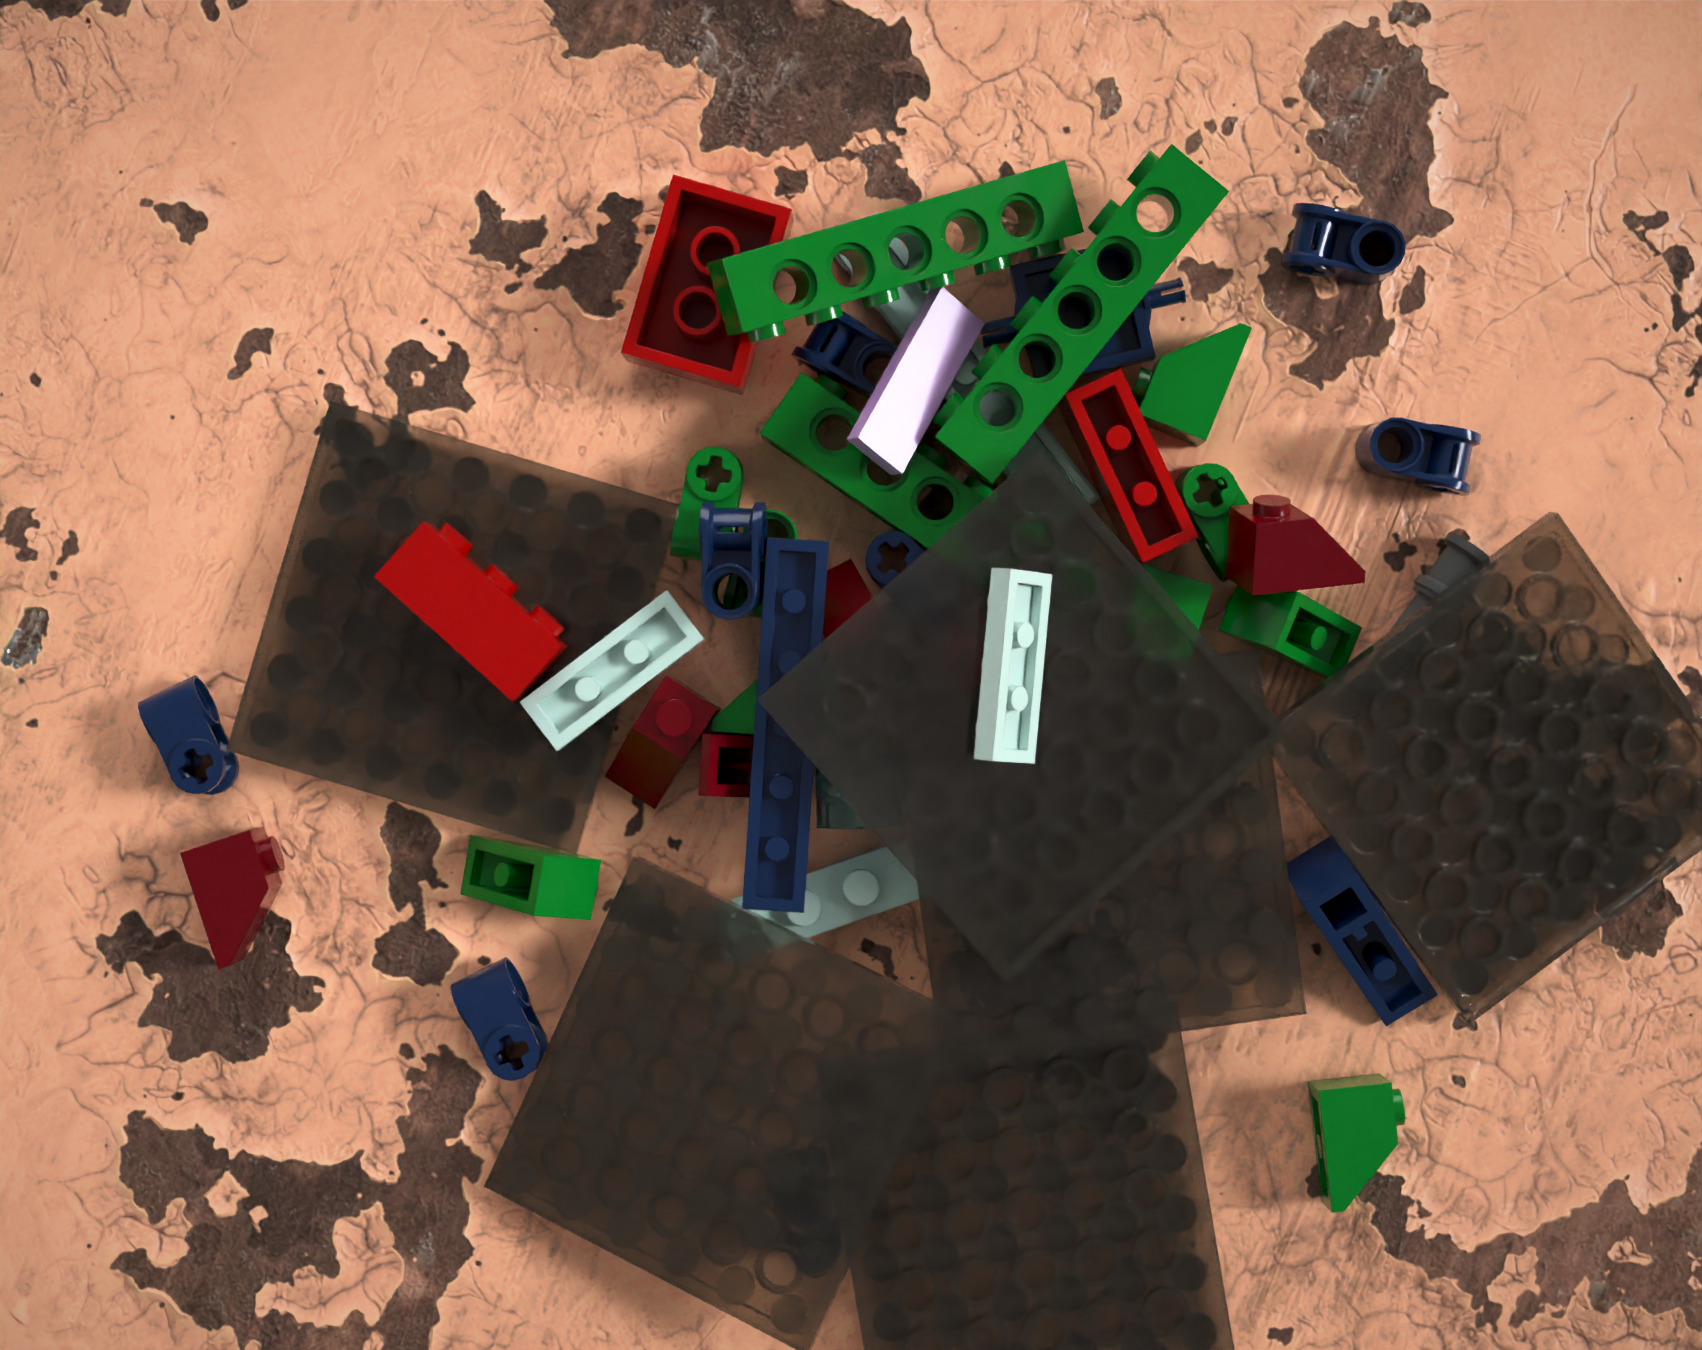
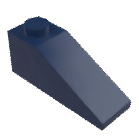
[1281,834,1438,1026]

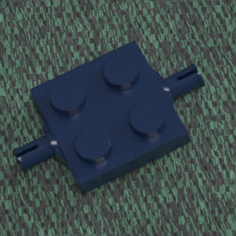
[980,248,1186,378]

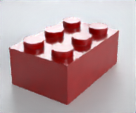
[621,174,794,395]

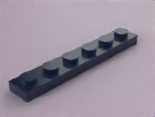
[742,537,829,913]

